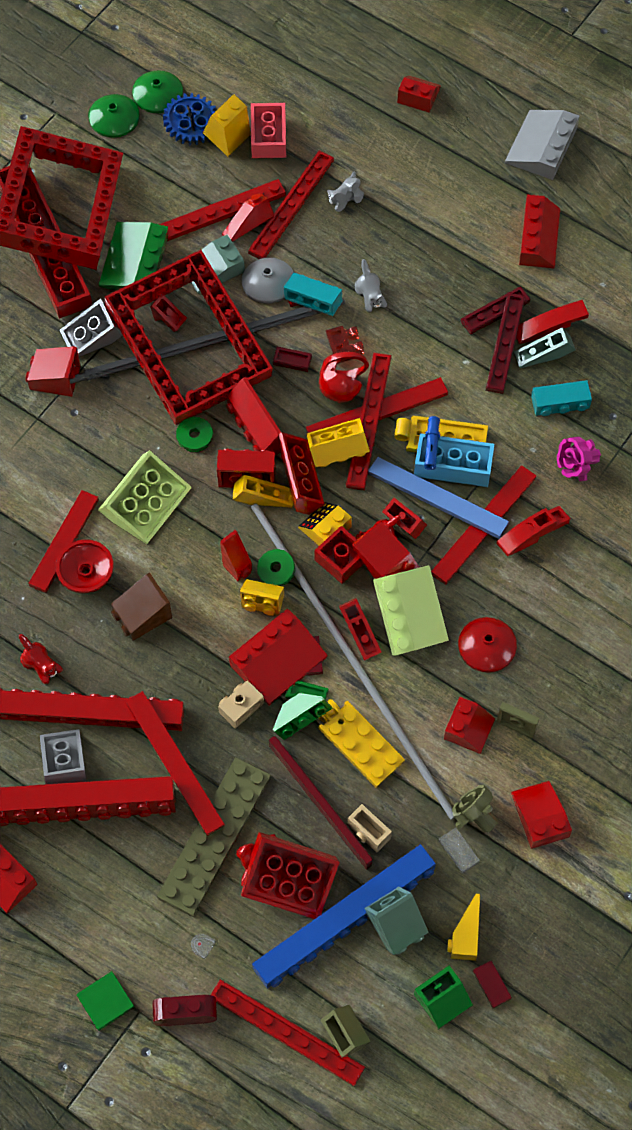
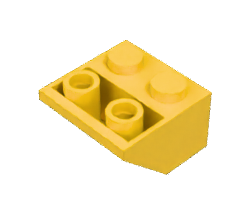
[240,579,284,616]

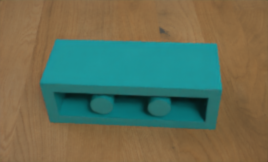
[284,272,343,316]
[531,380,592,416]

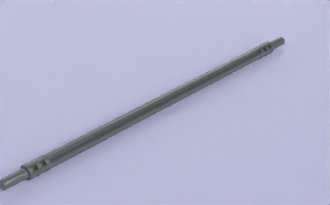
[70,298,345,384]

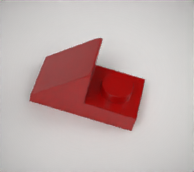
[150,294,187,332]

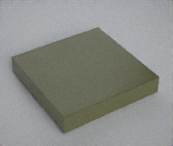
[497,702,540,738]

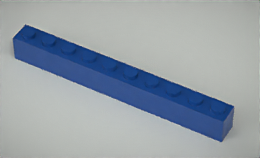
[252,844,436,989]

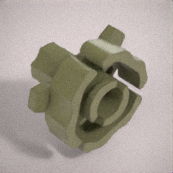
[452,785,498,833]

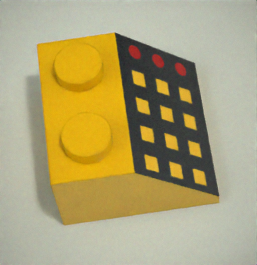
[298,502,352,546]

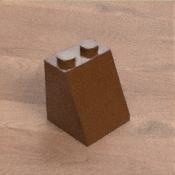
[111,572,173,641]

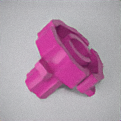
[557,437,601,481]

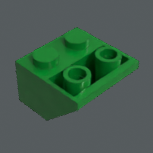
[414,965,473,1030]

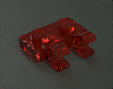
[326,326,364,363]

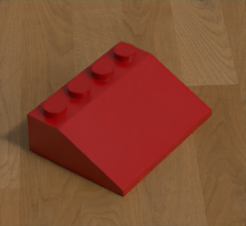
[229,608,328,706]
[241,832,340,919]

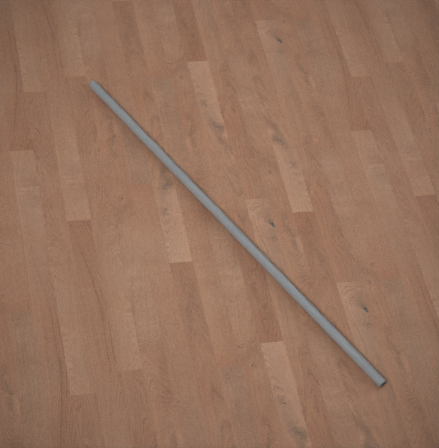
[251,503,455,820]

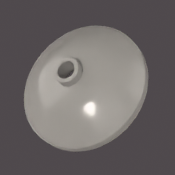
[242,258,293,304]

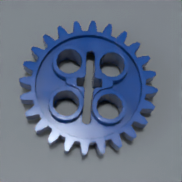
[163,93,216,145]

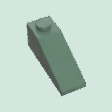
[514,327,576,368]

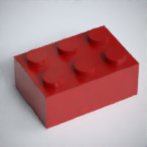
[217,448,276,488]

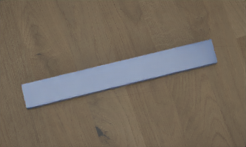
[368,457,509,539]

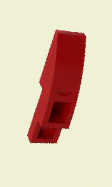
[497,506,571,556]

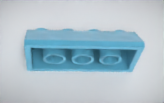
[414,433,494,487]

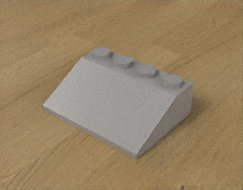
[505,110,580,180]

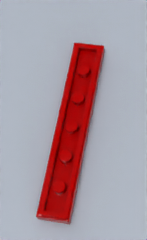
[28,490,99,593]

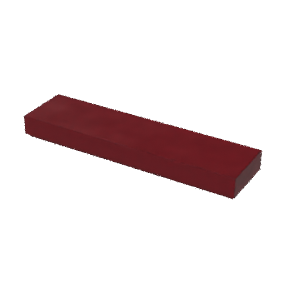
[461,286,531,335]

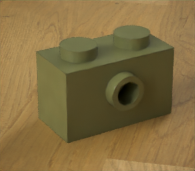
[321,1005,371,1058]

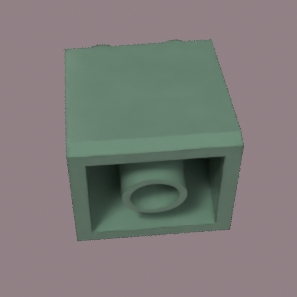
[364,887,429,955]

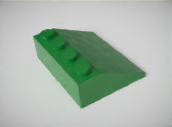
[99,222,168,291]

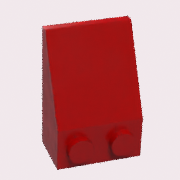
[352,521,420,579]
[511,781,572,849]

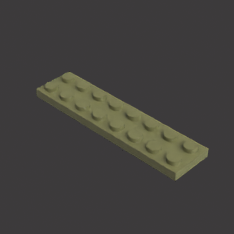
[157,757,271,917]

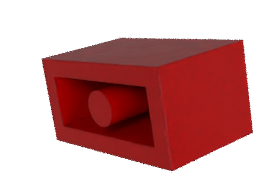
[382,498,427,540]

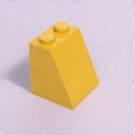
[203,94,251,157]

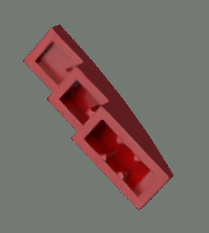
[516,300,589,344]

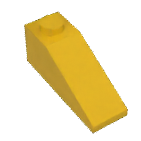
[233,475,293,507]
[447,894,480,961]

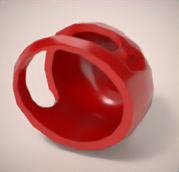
[319,352,369,403]

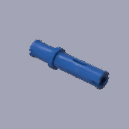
[424,416,440,470]

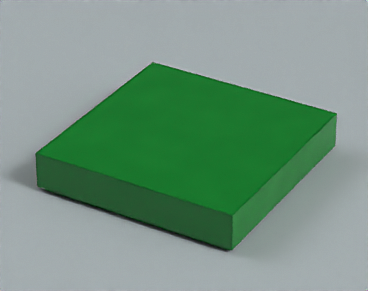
[76,971,135,1031]

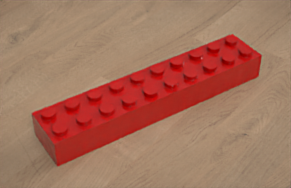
[0,165,92,319]
[0,776,176,826]

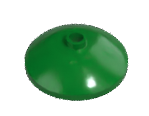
[132,70,183,113]
[88,94,140,138]

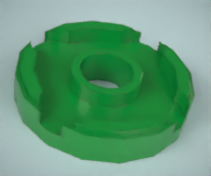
[176,417,213,452]
[257,549,296,586]

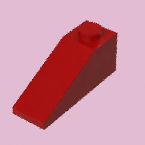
[222,193,274,242]
[220,530,252,581]
[339,598,382,660]

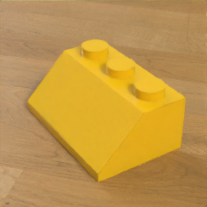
[307,418,370,467]

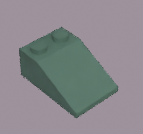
[191,234,245,294]

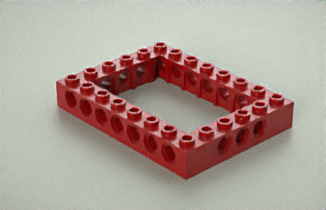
[0,126,123,270]
[105,250,273,426]

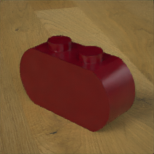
[152,995,217,1026]

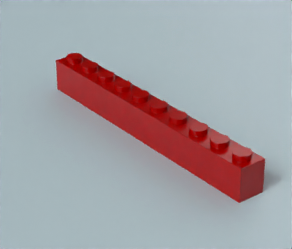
[0,688,184,731]

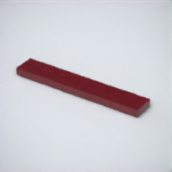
[485,293,525,394]

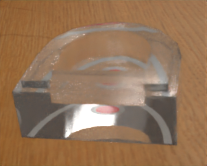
[191,934,216,960]

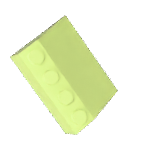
[98,450,192,544]
[373,565,449,655]

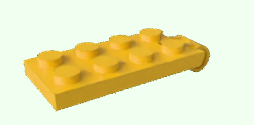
[394,415,488,452]
[318,699,405,788]

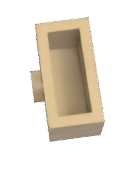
[218,680,264,729]
[348,804,392,852]

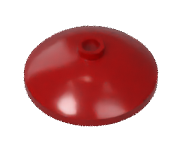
[56,539,114,593]
[458,617,517,673]

